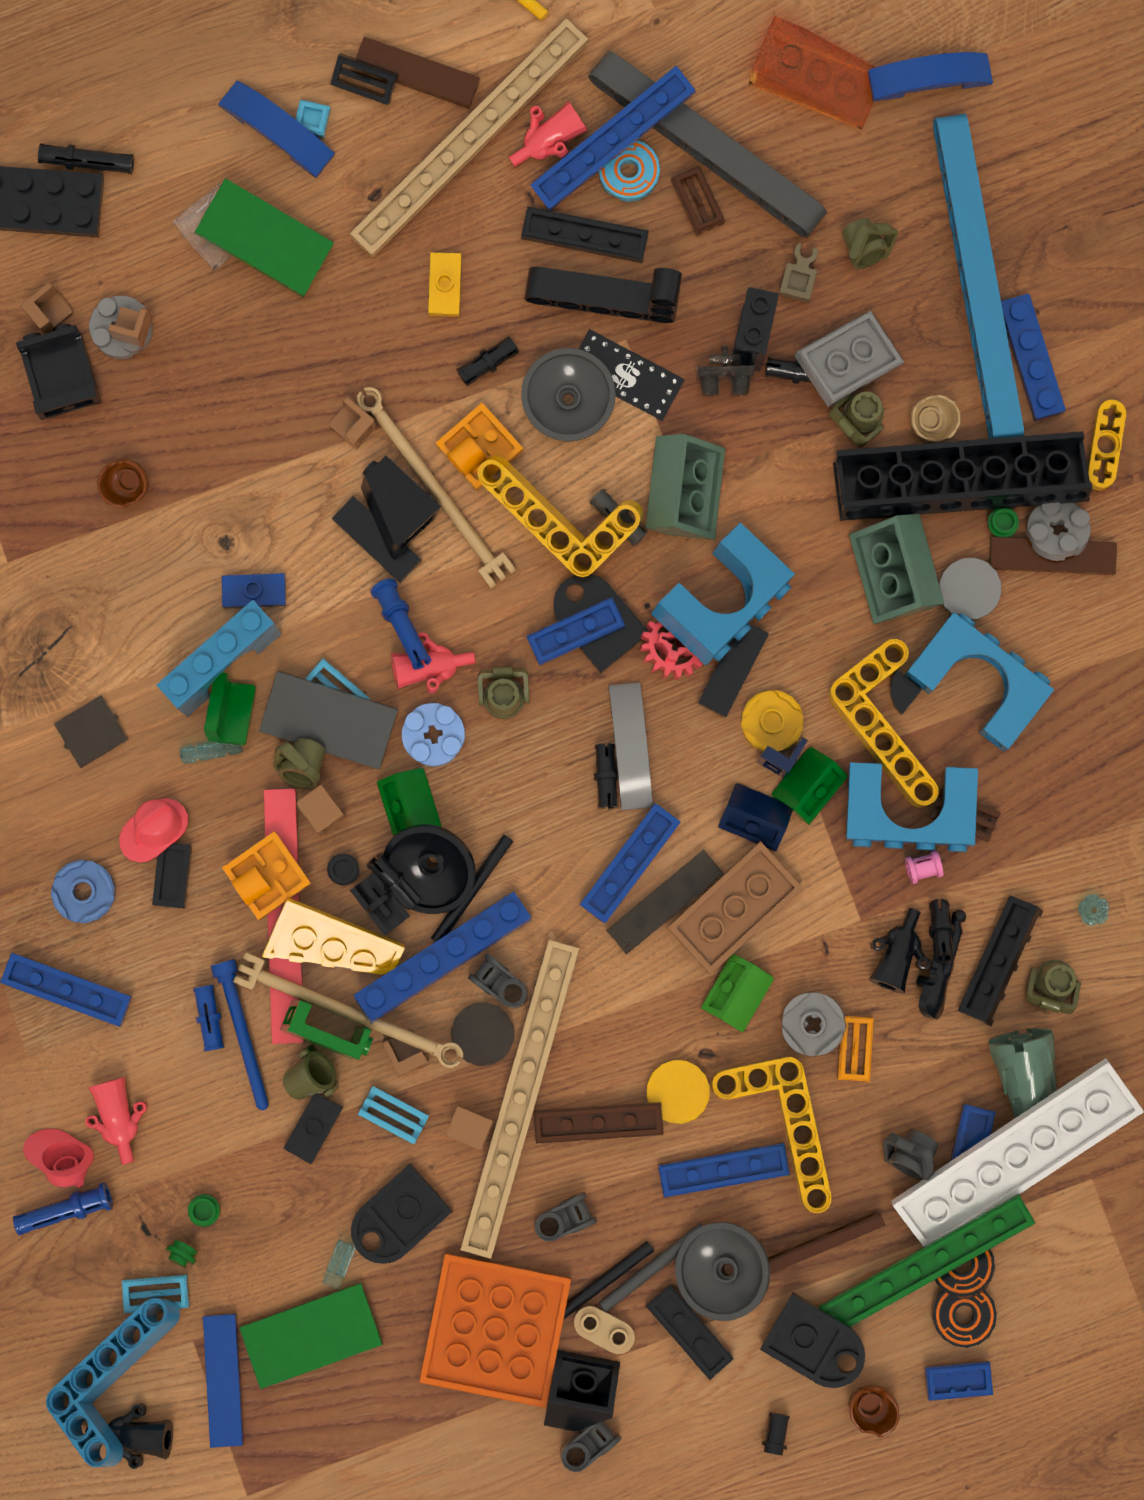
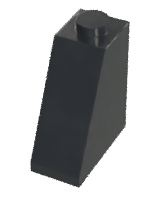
[361,456,441,558]

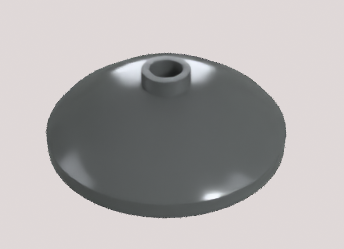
[521,348,615,442]
[675,1222,770,1321]

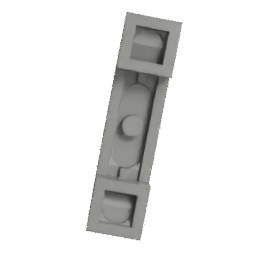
[609,682,653,811]

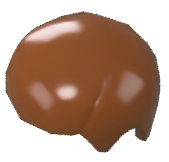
[97,459,149,508]
[849,1385,900,1437]

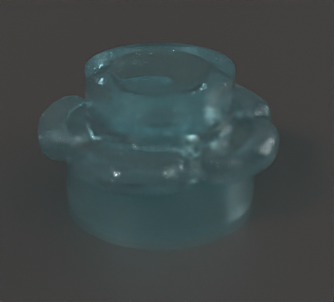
[1078,894,1110,926]

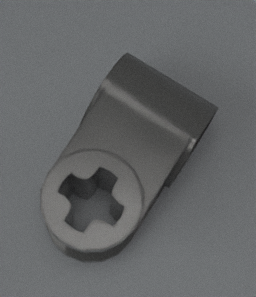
[468,953,528,1009]
[534,1192,598,1242]
[560,1421,622,1472]

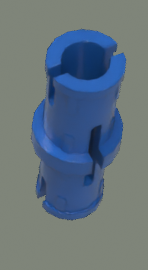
[193,985,225,1052]

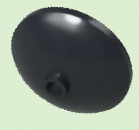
[383,824,476,914]

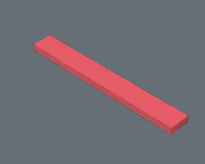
[264,789,305,1044]

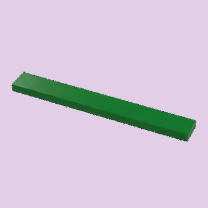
[817,1194,1036,1326]

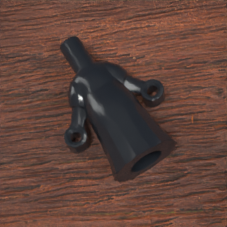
[869,908,931,994]
[85,1403,173,1469]

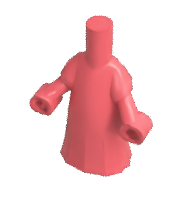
[509,101,588,167]
[390,632,476,694]
[85,1077,148,1165]

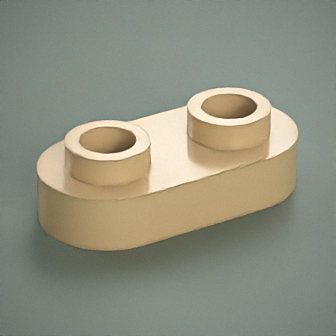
[574,1305,635,1354]

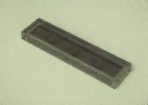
[606,849,724,955]

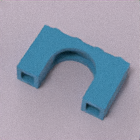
[651,522,795,666]
[156,600,282,717]
[904,612,1054,752]
[846,762,978,852]

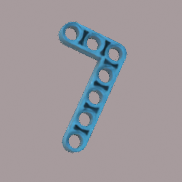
[46,1298,180,1467]

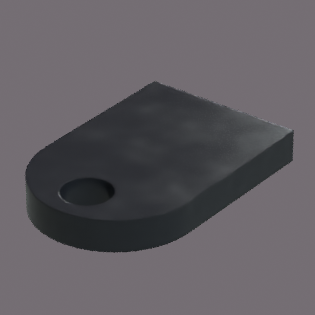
[554,574,648,674]
[351,1163,453,1264]
[760,1292,865,1388]

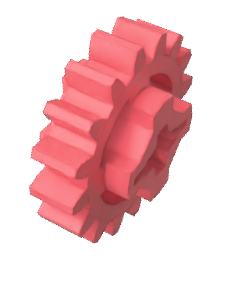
[639,618,703,680]

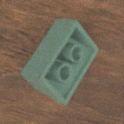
[645,434,725,540]
[849,514,944,624]

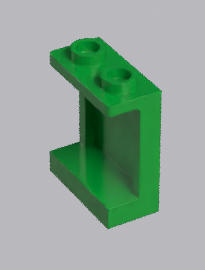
[280,1000,373,1060]

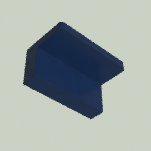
[757,737,808,778]
[718,783,793,851]

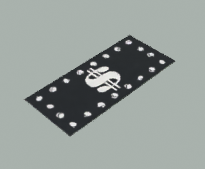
[579,329,685,421]

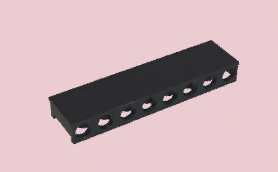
[833,431,1092,521]

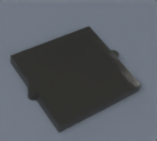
[54,695,129,768]

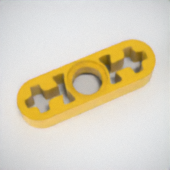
[1087,400,1126,491]

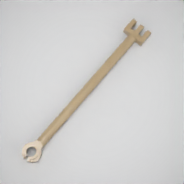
[357,387,516,589]
[233,952,464,1068]

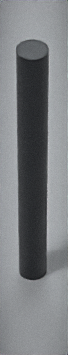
[431,834,514,942]
[563,1241,654,1320]

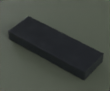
[332,496,422,584]
[698,624,769,718]
[646,1284,734,1380]

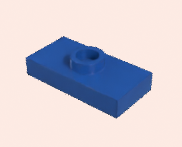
[221,573,286,608]
[950,1104,996,1161]
[924,1361,993,1401]

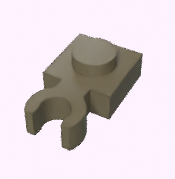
[779,243,818,303]

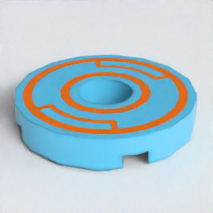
[599,140,660,202]

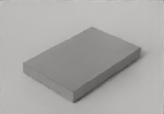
[794,311,904,407]

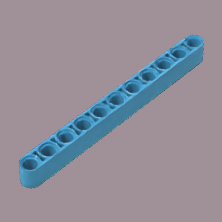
[933,113,1024,439]

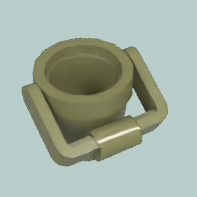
[842,218,898,270]
[829,391,885,447]
[478,666,529,720]
[273,738,325,789]
[1025,960,1081,1014]
[283,1044,339,1100]

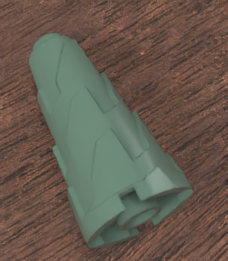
[988,1028,1057,1119]

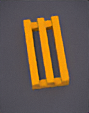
[837,1016,874,1082]

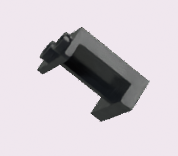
[730,287,779,372]
[16,324,101,420]

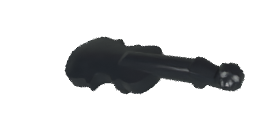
[916,910,966,1020]

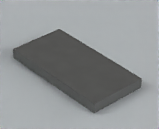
[259,671,399,770]

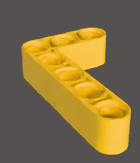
[477,455,643,577]
[828,639,939,808]
[711,1057,831,1213]

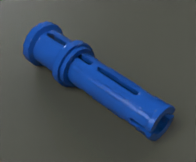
[370,578,432,669]
[13,1182,113,1236]

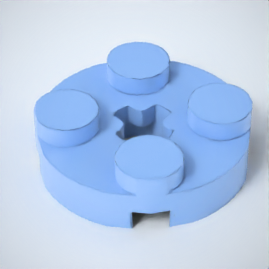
[402,703,465,767]

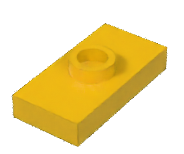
[428,252,462,317]

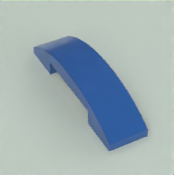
[867,52,993,102]
[218,81,335,178]

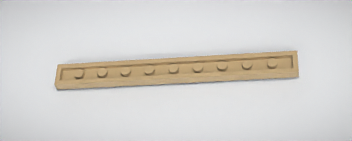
[350,18,588,258]
[460,940,579,1259]

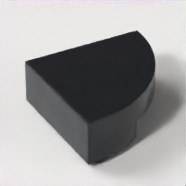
[890,670,922,715]

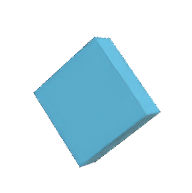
[296,100,331,139]

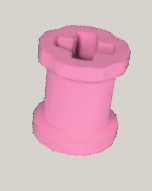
[905,850,944,885]

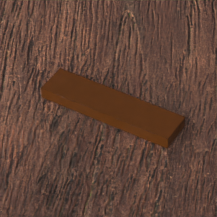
[355,37,480,109]
[989,537,1117,575]
[533,1102,664,1144]
[768,1212,886,1274]

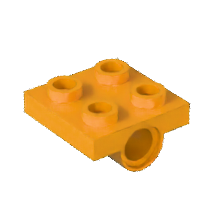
[435,403,524,491]
[222,831,312,920]

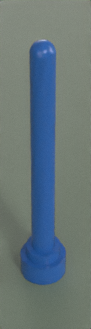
[210,959,269,1110]

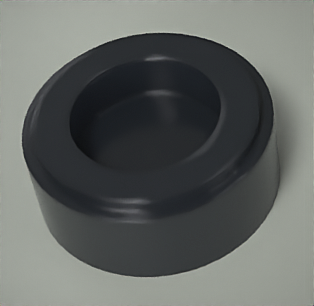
[327,854,360,886]

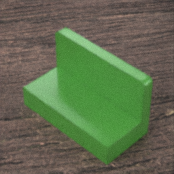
[701,954,774,1032]

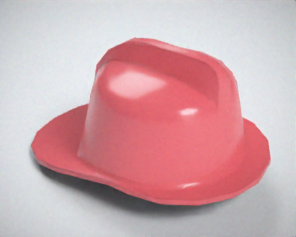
[119,798,188,863]
[23,1129,94,1188]

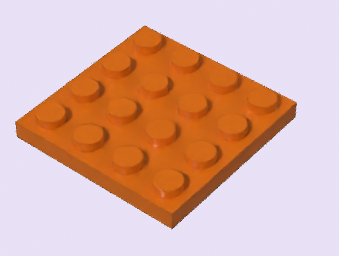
[419,1253,571,1408]

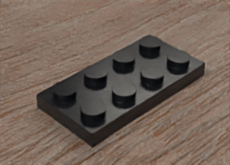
[0,166,104,238]

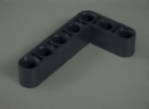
[524,267,682,323]

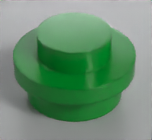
[987,508,1019,537]
[188,1194,220,1227]
[166,1240,197,1268]

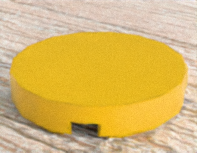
[741,690,804,752]
[647,1060,710,1124]

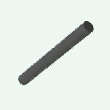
[599,1223,702,1313]

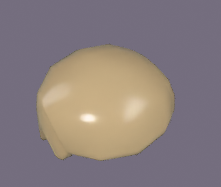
[910,395,961,442]

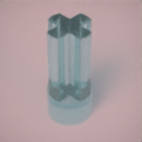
[322,1240,356,1289]

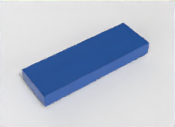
[526,597,625,666]

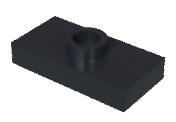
[283,1093,344,1164]

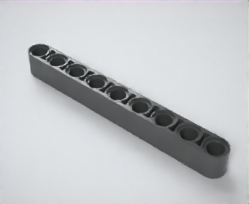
[588,51,827,238]

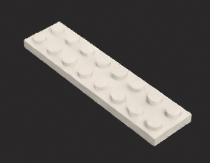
[891,1058,1144,1247]

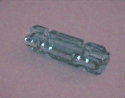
[180,741,242,764]

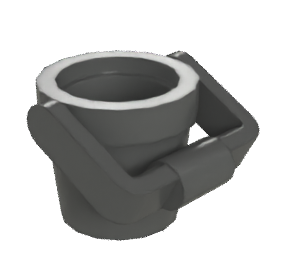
[883,1129,939,1181]

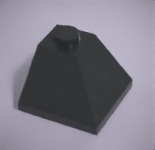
[544,1350,620,1432]

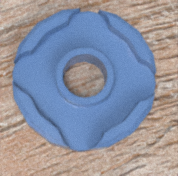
[51,860,116,923]

